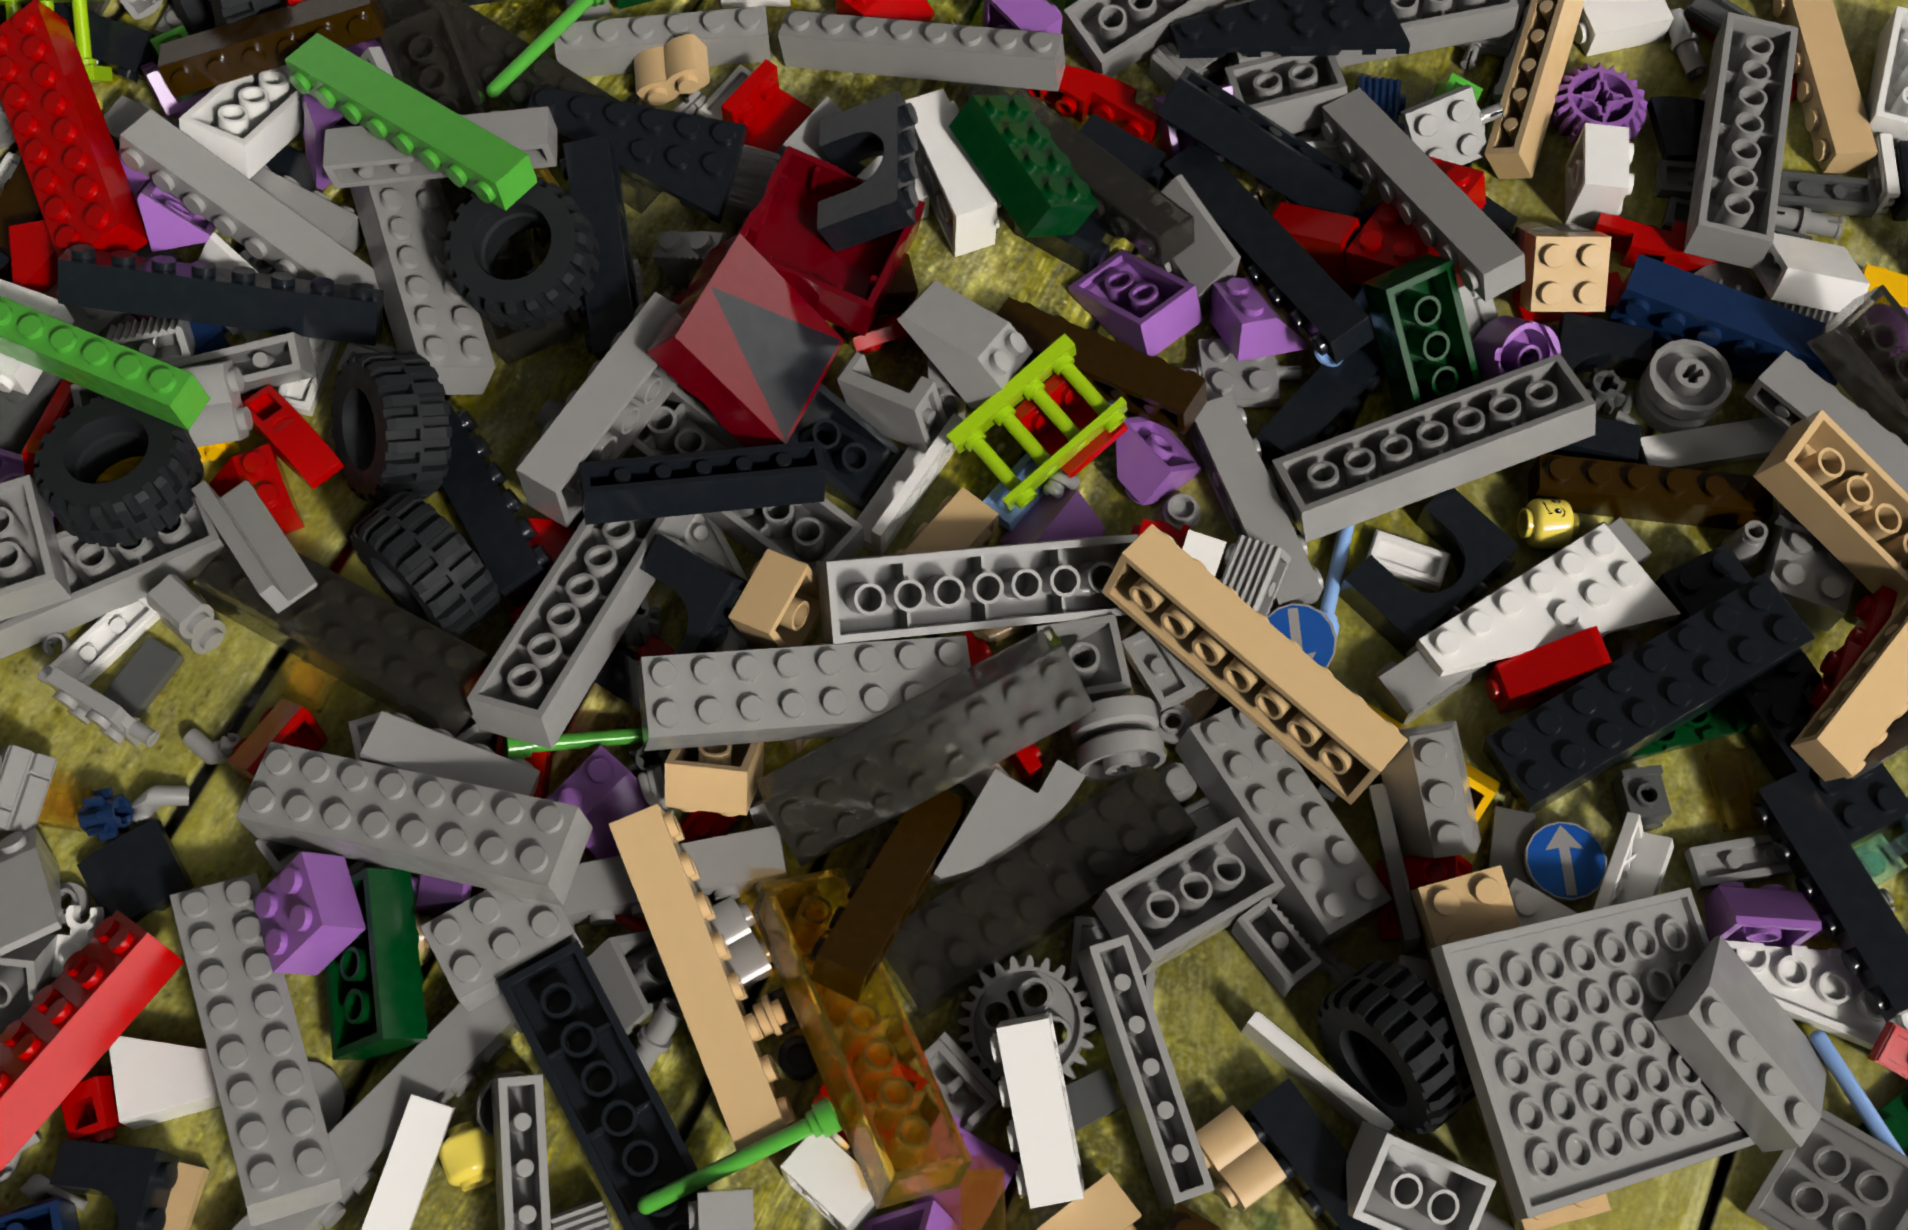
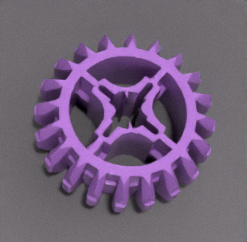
[1551,62,1648,145]

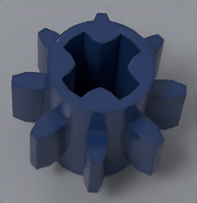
[78,788,133,842]

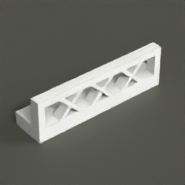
[856,413,963,556]
[1593,812,1674,910]

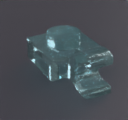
[1854,831,1908,886]

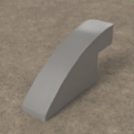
[930,759,1086,885]

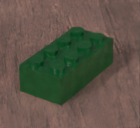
[948,95,1099,238]
[1362,253,1481,414]
[325,868,428,1060]

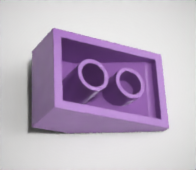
[1068,249,1203,356]

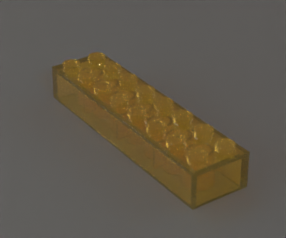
[752,868,972,1210]

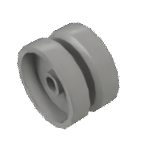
[1634,339,1732,434]
[1068,695,1167,782]

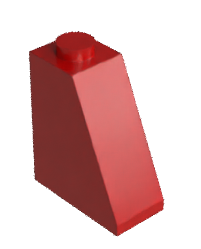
[1272,201,1361,295]
[1486,626,1612,714]

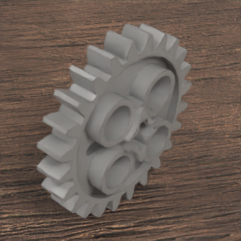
[958,955,1097,1085]

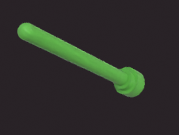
[486,0,607,98]
[503,727,643,760]
[637,1097,843,1215]

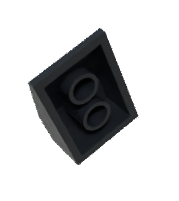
[788,383,904,512]

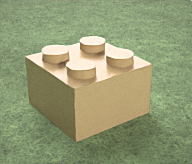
[1520,231,1611,312]
[728,549,821,649]
[665,742,764,817]

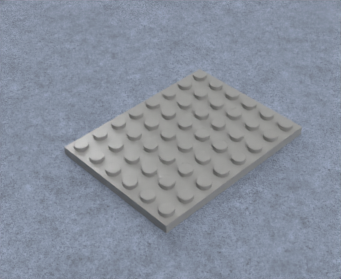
[1430,887,1755,1221]

